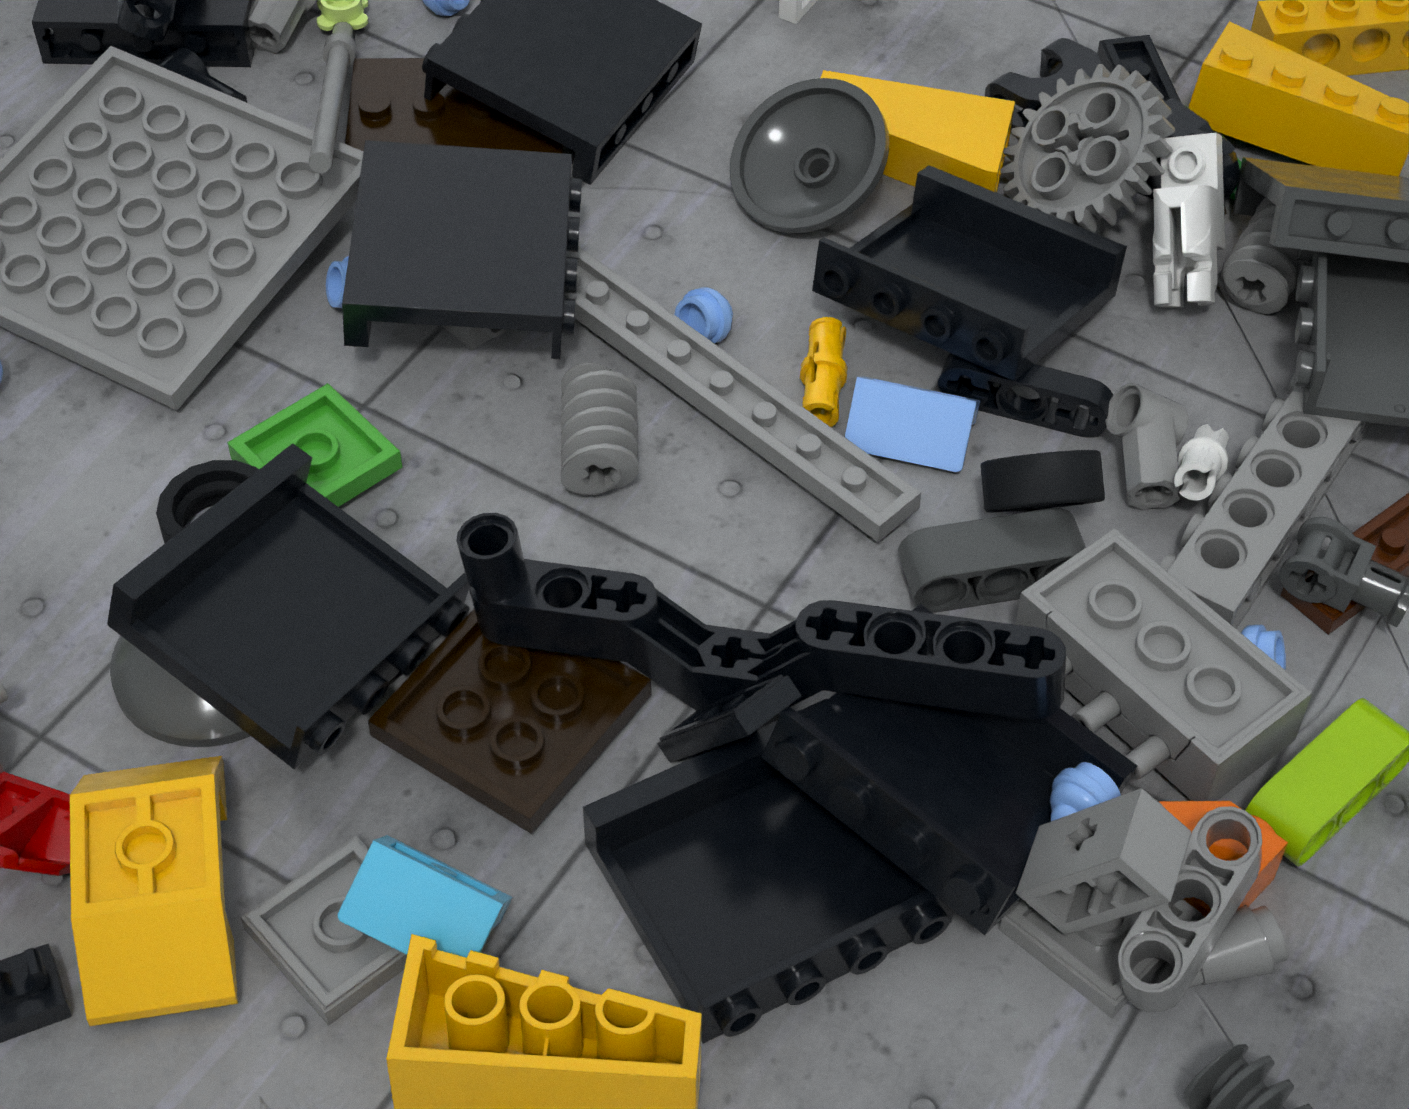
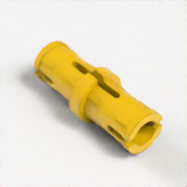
[800,317,848,427]

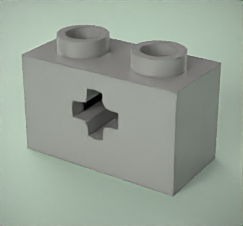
[1016,788,1191,935]

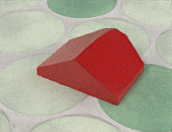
[0,771,70,876]

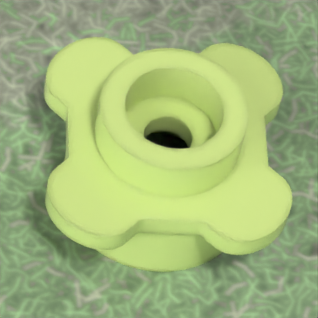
[317,0,368,31]

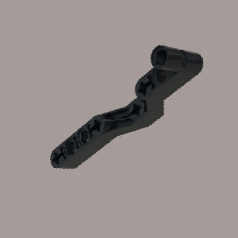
[456,513,1066,720]

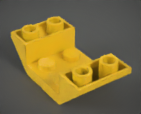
[70,756,238,1026]

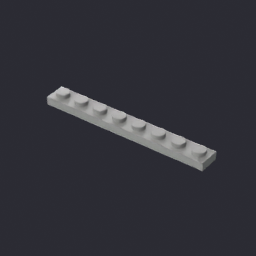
[564,246,921,542]

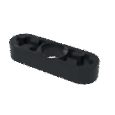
[938,353,1113,437]

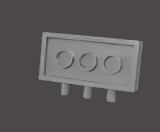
[1015,528,1312,801]

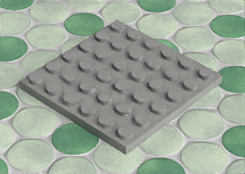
[0,46,364,411]

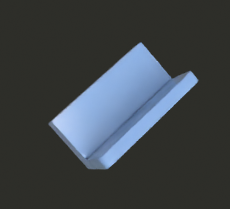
[845,376,980,472]

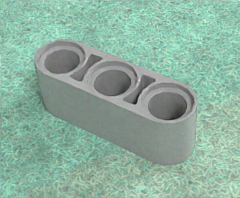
[1118,806,1262,1012]

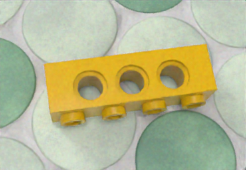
[1251,0,1409,76]

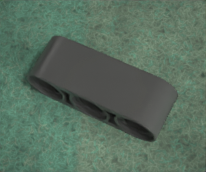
[898,508,1086,612]

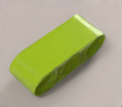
[1245,698,1409,867]

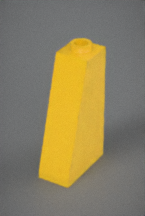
[821,70,1015,193]

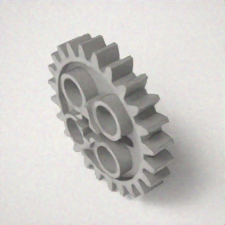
[1000,64,1175,233]

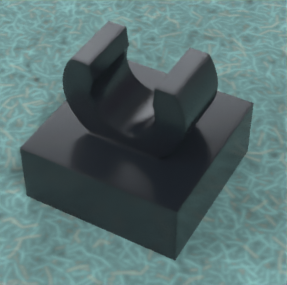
[0,943,72,1043]

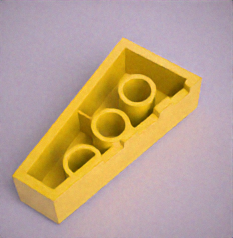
[386,934,702,1109]

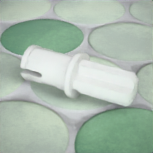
[1174,424,1229,501]

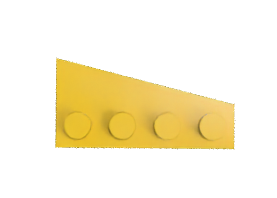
[1188,21,1409,176]

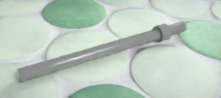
[308,22,356,174]

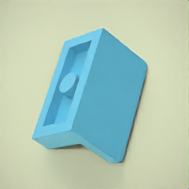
[338,835,513,958]

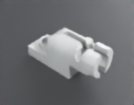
[1153,132,1225,308]

